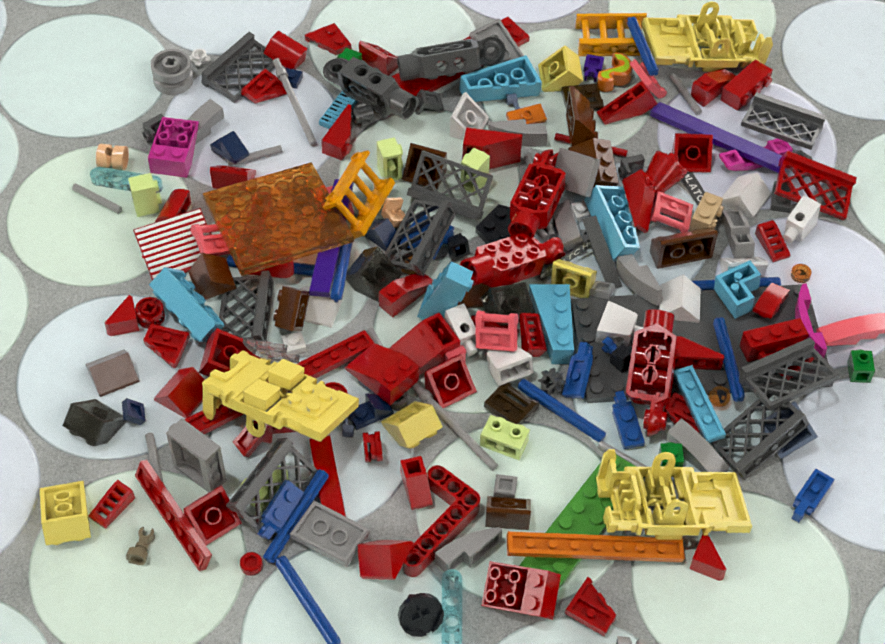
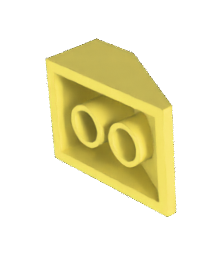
[40,481,91,546]

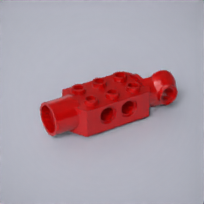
[508,149,566,237]
[460,233,565,289]
[626,310,678,437]

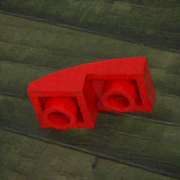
[753,283,790,319]

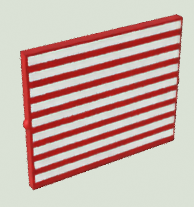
[133,208,219,280]

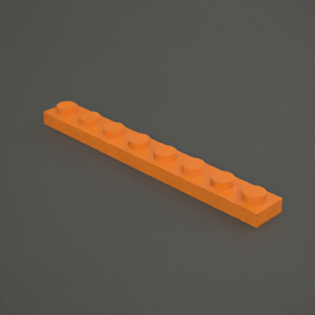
[506,531,685,562]

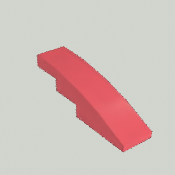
[816,313,885,346]

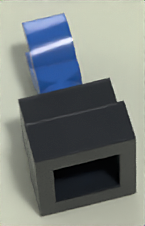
[447,232,470,261]
[601,337,632,373]

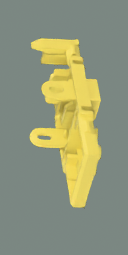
[642,1,773,72]
[202,350,359,442]
[596,449,752,540]

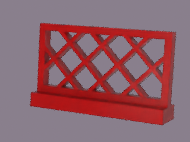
[774,150,857,220]

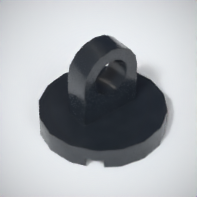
[398,593,444,637]

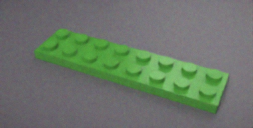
[519,455,645,590]

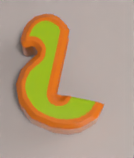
[597,53,633,92]

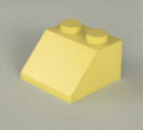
[538,45,583,92]
[551,259,597,298]
[381,401,443,449]

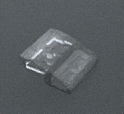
[243,339,300,363]

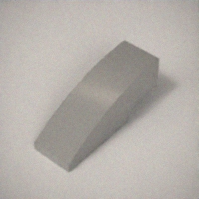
[187,99,224,145]
[488,119,547,147]
[553,200,585,251]
[722,209,755,258]
[616,254,662,306]
[667,418,729,472]
[435,527,502,575]

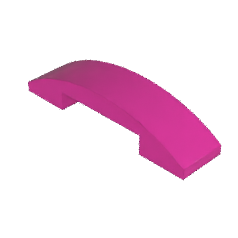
[719,138,793,171]
[795,283,827,358]

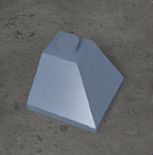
[759,401,818,459]

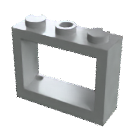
[166,418,227,493]

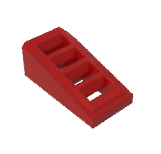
[755,220,791,262]
[519,313,547,357]
[88,480,135,529]

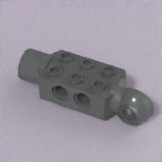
[397,37,506,81]
[323,57,418,120]

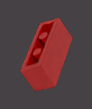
[720,59,773,111]
[739,318,809,362]

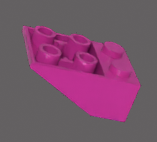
[148,117,199,178]

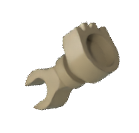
[126,527,155,565]

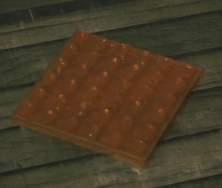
[203,162,354,276]

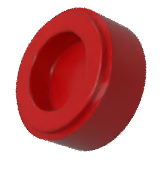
[240,552,263,576]

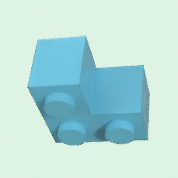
[714,260,761,319]

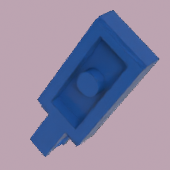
[562,342,593,399]
[612,391,645,450]
[791,468,835,523]
[258,480,304,540]

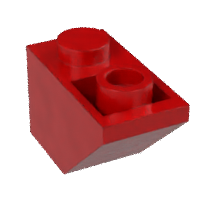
[400,456,433,510]

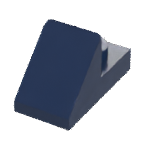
[210,131,249,164]
[348,393,394,430]

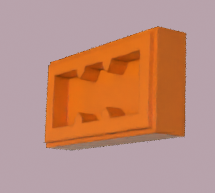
[506,103,547,124]

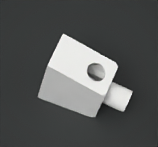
[782,195,821,243]
[595,301,643,346]
[444,303,478,356]
[486,346,533,386]

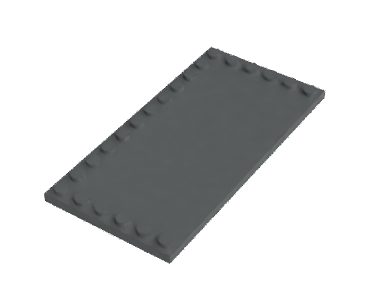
[571,284,834,403]

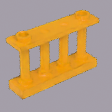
[575,13,647,56]
[323,150,396,240]

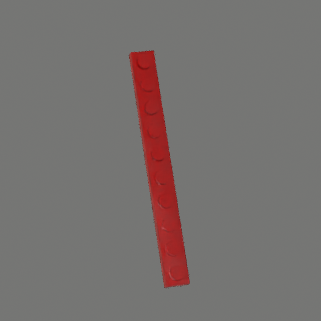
[184,330,374,434]

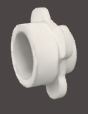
[189,49,211,66]

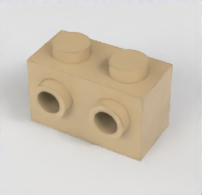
[689,191,724,231]

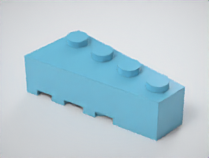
[459,55,542,102]
[584,185,640,262]
[417,261,473,320]
[149,267,225,342]
[528,284,574,364]

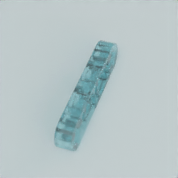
[90,167,163,193]
[441,569,462,644]

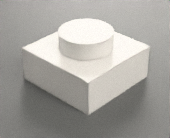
[571,200,591,223]
[281,331,307,356]

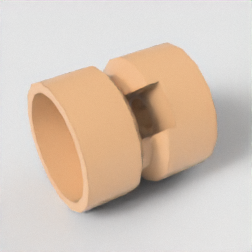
[96,143,129,170]

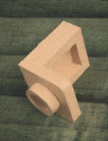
[381,197,408,228]

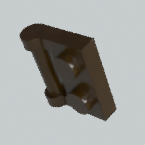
[561,83,604,110]
[484,382,540,424]

